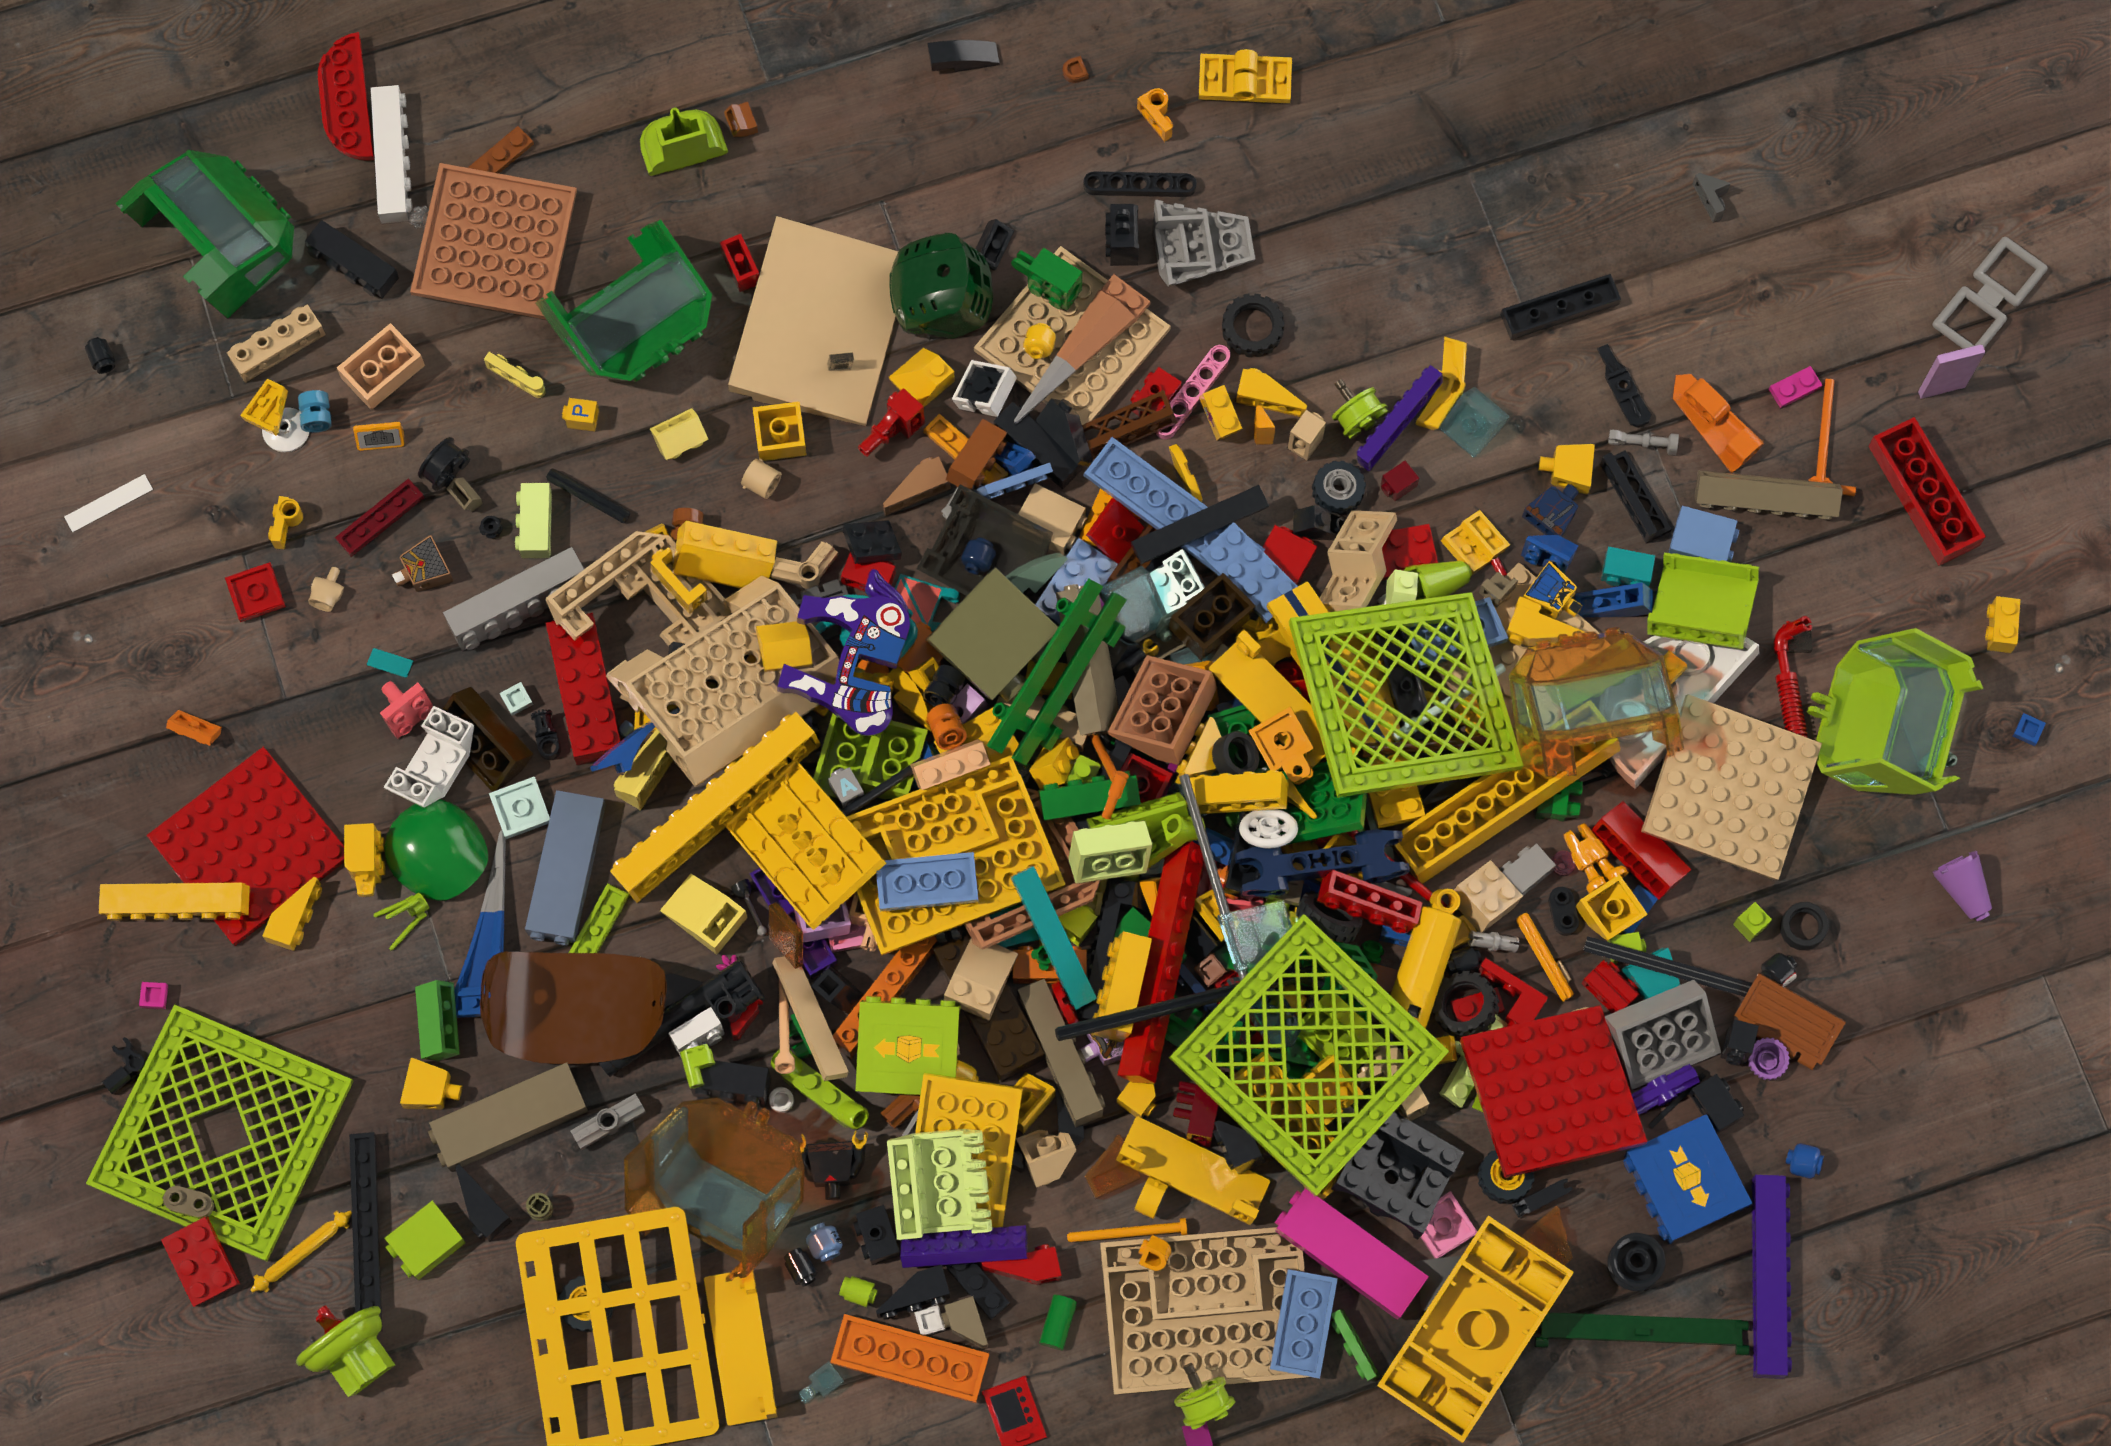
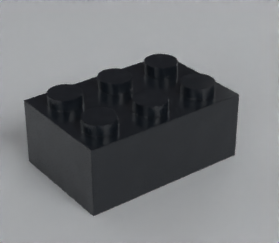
[691,1060,771,1110]

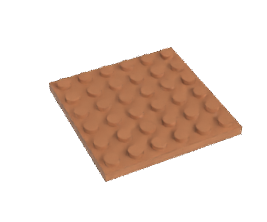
[410,163,577,320]

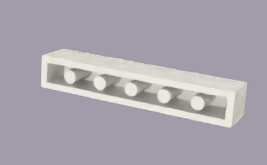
[371,85,413,224]

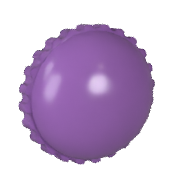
[1748,1037,1790,1081]

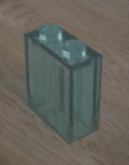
[1101,566,1167,641]

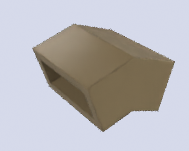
[446,477,483,513]

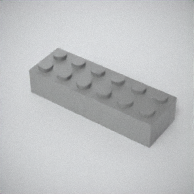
[443,547,584,651]

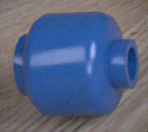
[1786,1143,1824,1179]

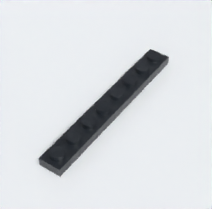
[349,1132,383,1331]

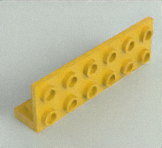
[1209,630,1326,769]
[1116,1116,1270,1225]
[704,1264,778,1426]

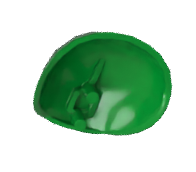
[384,799,488,900]

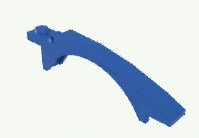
[590,706,680,774]

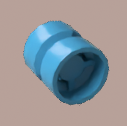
[298,390,332,432]

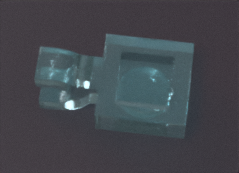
[799,1361,844,1404]

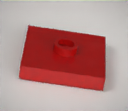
[1086,498,1145,564]
[225,562,286,623]

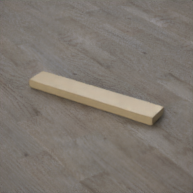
[772,954,849,1081]

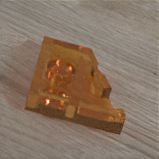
[1085,1134,1141,1200]

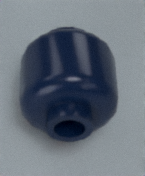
[961,538,996,575]

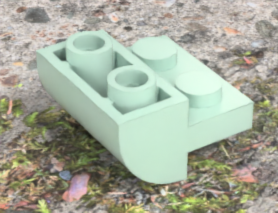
[1145,549,1205,614]

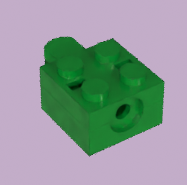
[1011,247,1083,312]

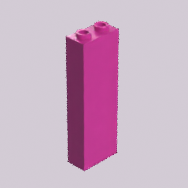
[1274,1188,1429,1320]

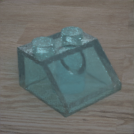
[1439,387,1510,458]

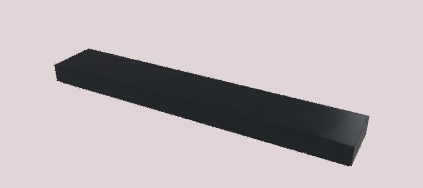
[1130,485,1269,564]

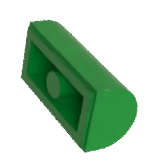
[1039,1295,1077,1351]

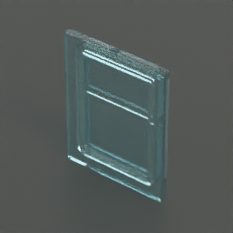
[1217,901,1302,972]

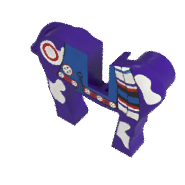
[777,569,910,736]

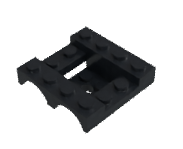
[1331,1112,1464,1240]

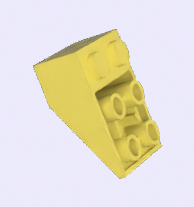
[660,874,748,955]

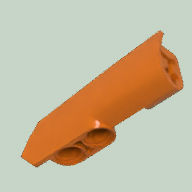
[1673,374,1764,473]

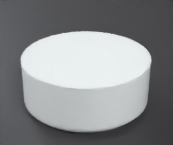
[769,1087,794,1113]

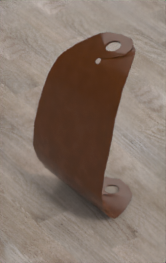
[480,952,667,1064]

